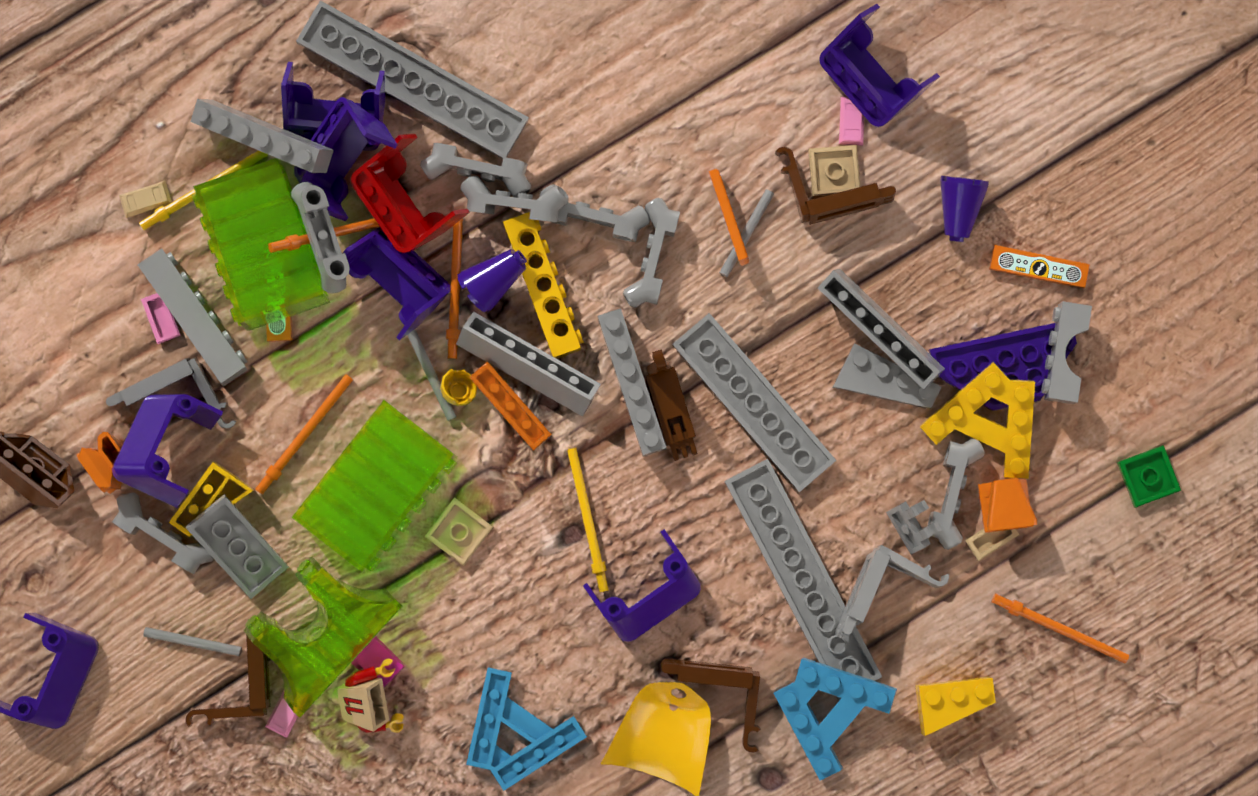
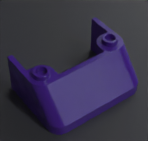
[819,4,940,127]
[281,62,385,151]
[294,97,398,221]
[342,227,451,341]
[112,394,223,508]
[583,529,701,642]
[0,613,99,729]

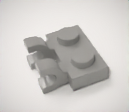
[886,500,942,554]

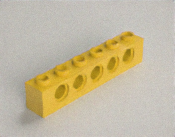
[503,212,584,359]

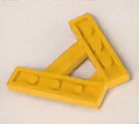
[920,362,1035,479]

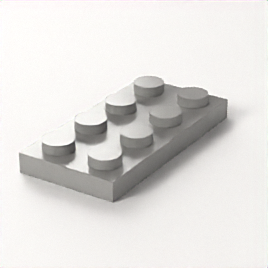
[186,494,289,599]

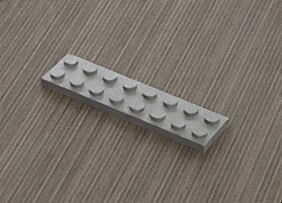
[672,313,836,492]

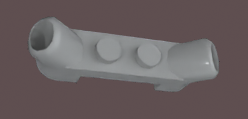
[420,143,531,198]
[461,176,569,222]
[291,182,350,294]
[539,184,650,242]
[623,198,680,308]
[927,438,985,550]
[112,493,214,574]

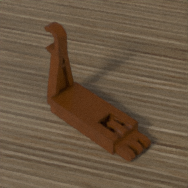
[775,147,896,225]
[645,349,698,461]
[186,616,271,727]
[661,659,761,753]

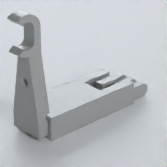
[106,357,237,428]
[836,545,949,638]

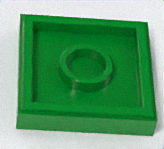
[1117,445,1181,508]

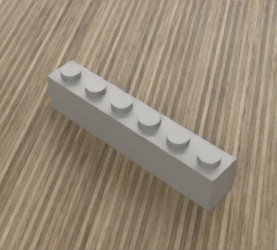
[190,99,333,173]
[138,248,248,387]
[818,269,945,389]
[598,308,666,457]
[456,312,601,416]

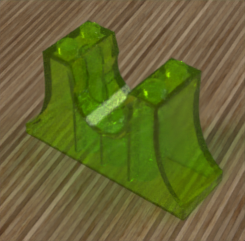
[244,557,403,718]

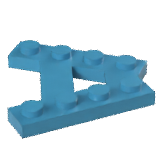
[774,657,897,781]
[466,667,587,791]

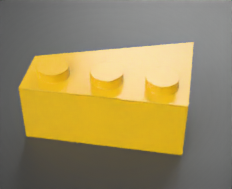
[169,461,254,537]
[915,677,996,736]

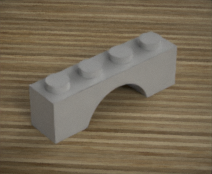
[1042,301,1092,404]

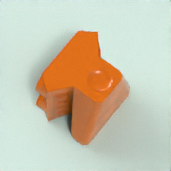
[77,432,123,494]
[978,478,1038,533]

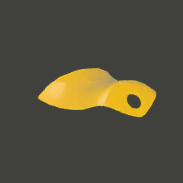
[600,682,711,796]

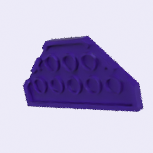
[928,323,1077,411]

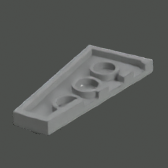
[832,343,941,409]

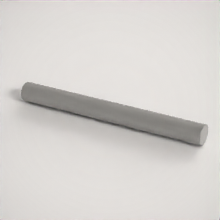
[719,189,774,278]
[407,330,456,421]
[143,627,242,657]

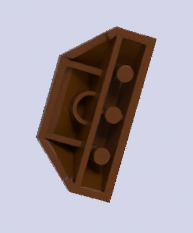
[0,432,75,509]

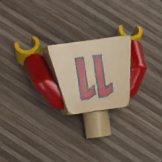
[332,659,404,733]

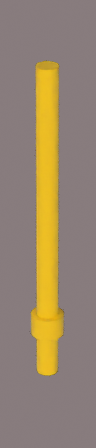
[139,150,268,230]
[567,448,609,593]

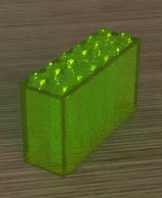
[192,158,330,331]
[292,400,458,573]

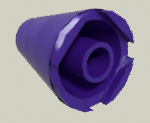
[940,175,989,242]
[458,249,527,312]

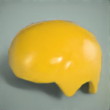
[440,369,477,406]

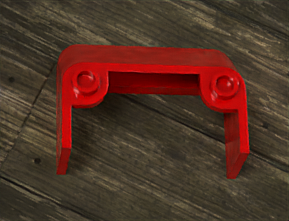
[351,134,470,253]

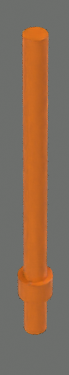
[268,218,380,253]
[446,218,463,359]
[255,374,353,495]
[991,593,1129,664]

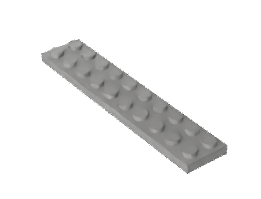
[296,0,529,159]
[724,459,882,700]

